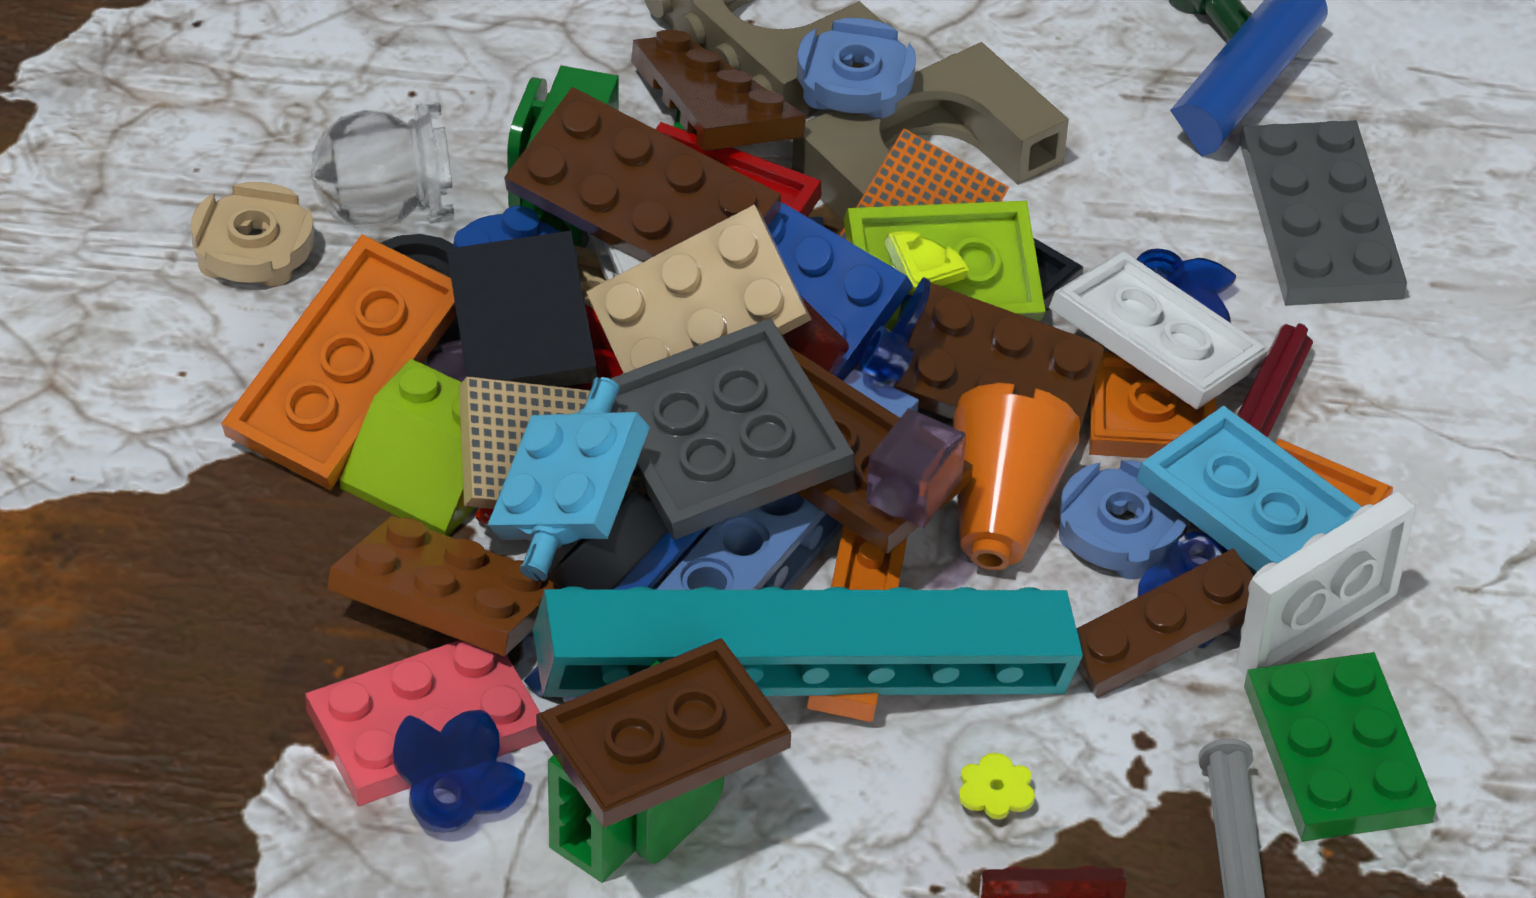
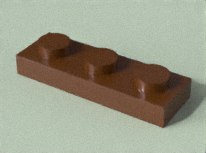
[1076,548,1253,698]

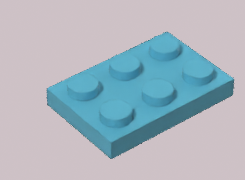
[1136,405,1361,572]

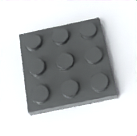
[610,318,855,540]

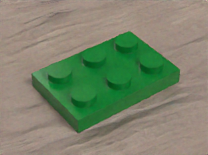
[1244,652,1437,842]

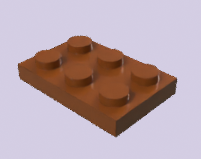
[327,516,559,656]

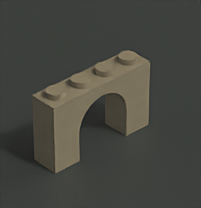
[645,0,884,116]
[792,42,1069,222]

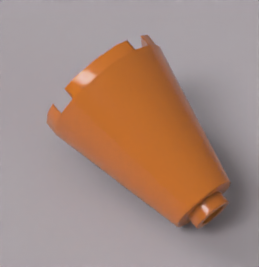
[953,383,1080,570]

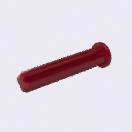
[1237,323,1313,438]

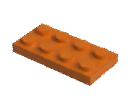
[221,234,457,491]

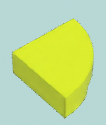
[884,231,969,297]

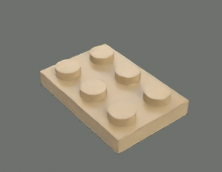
[586,204,812,373]

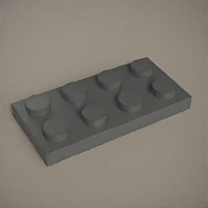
[1239,120,1407,306]

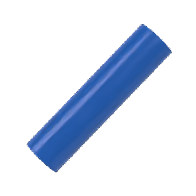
[1170,0,1328,156]

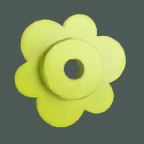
[959,753,1035,819]

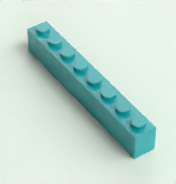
[533,586,1083,697]

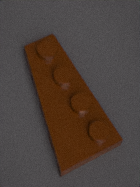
[631,30,806,151]

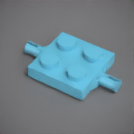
[488,377,650,581]

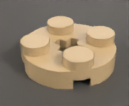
[191,182,314,287]

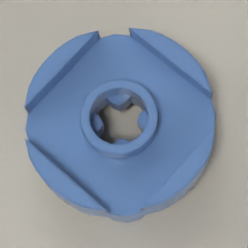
[797,18,916,118]
[1059,460,1188,580]

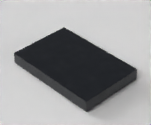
[447,231,598,387]

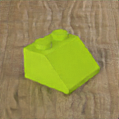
[339,359,476,536]

